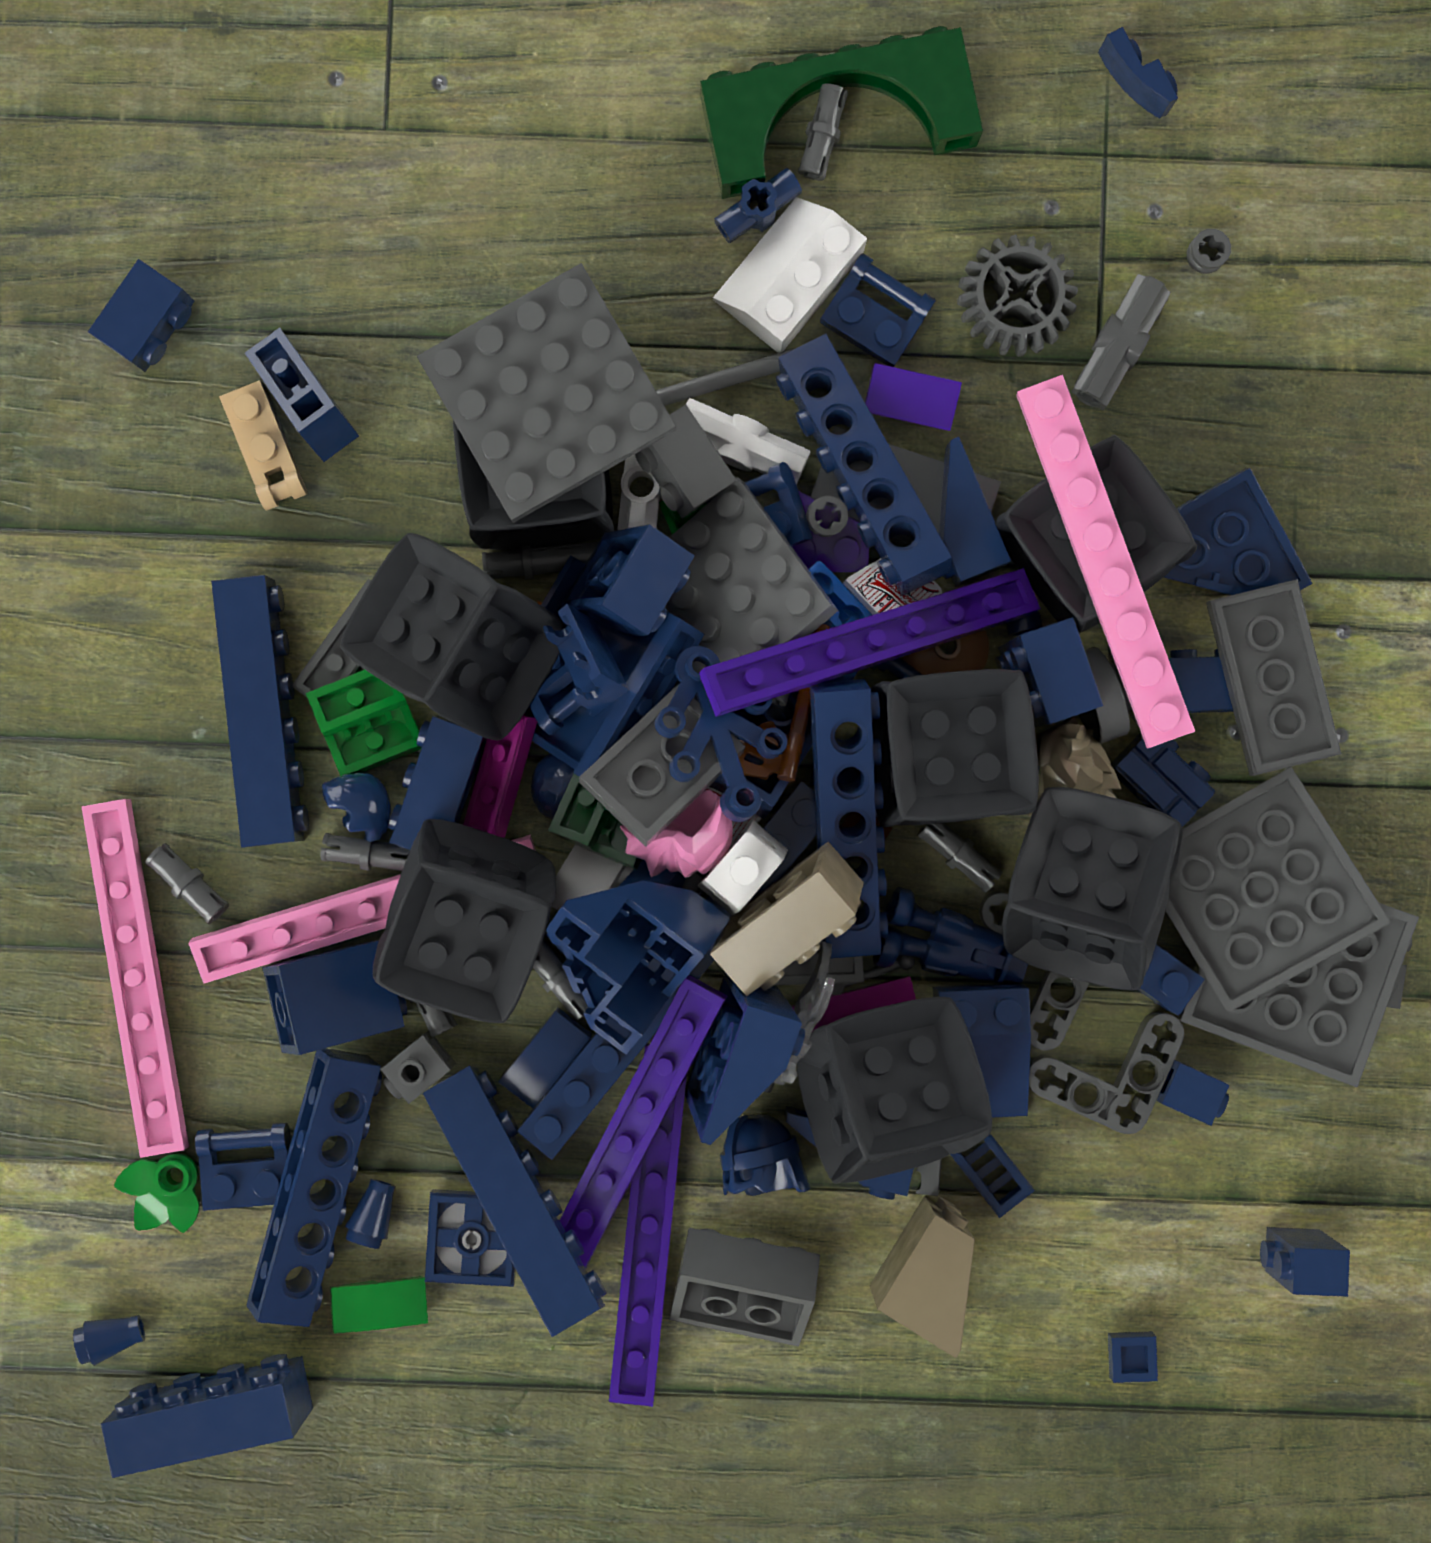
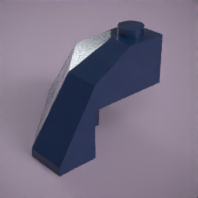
[546,880,730,1054]

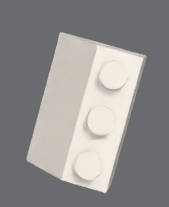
[713,197,867,353]

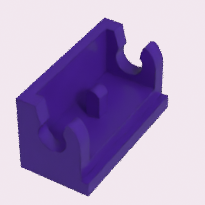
[865,363,962,431]

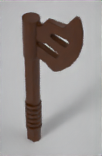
[739,624,830,782]

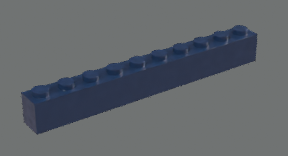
[517,781,817,1160]

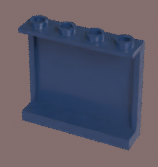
[525,555,705,777]

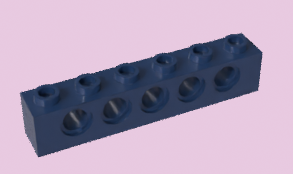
[775,334,952,596]
[810,679,888,959]
[246,1048,382,1327]

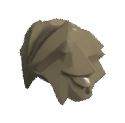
[1027,716,1121,817]

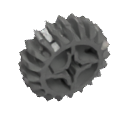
[957,234,1078,357]

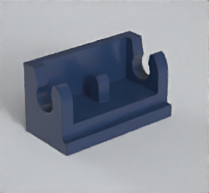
[543,604,629,717]

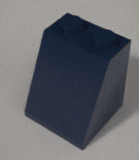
[262,940,407,1055]

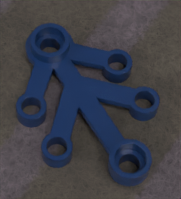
[655,646,787,822]

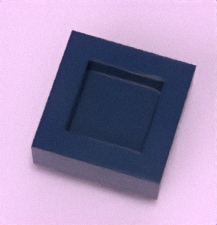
[1108,1331,1158,1383]

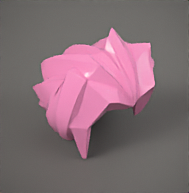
[620,789,733,878]

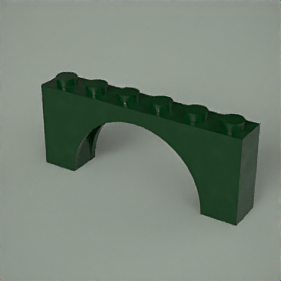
[700,26,983,199]

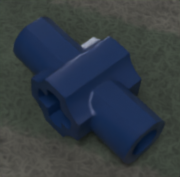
[714,168,802,243]

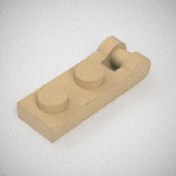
[219,380,307,511]

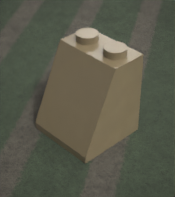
[869,1196,975,1358]

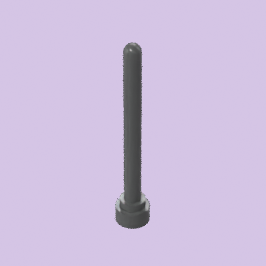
[655,349,794,406]

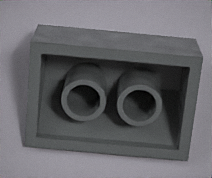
[669,1228,820,1347]

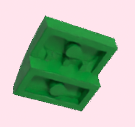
[306,670,422,776]

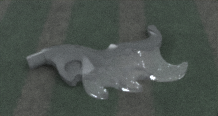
[764,941,835,1093]

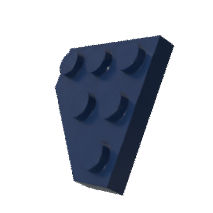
[1163,468,1313,595]

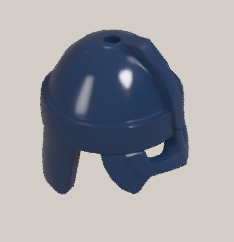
[720,1113,811,1196]

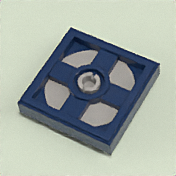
[425,1189,516,1287]

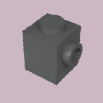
[381,1030,457,1104]

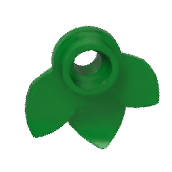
[114,1153,200,1233]

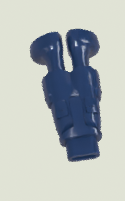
[873,887,1028,984]

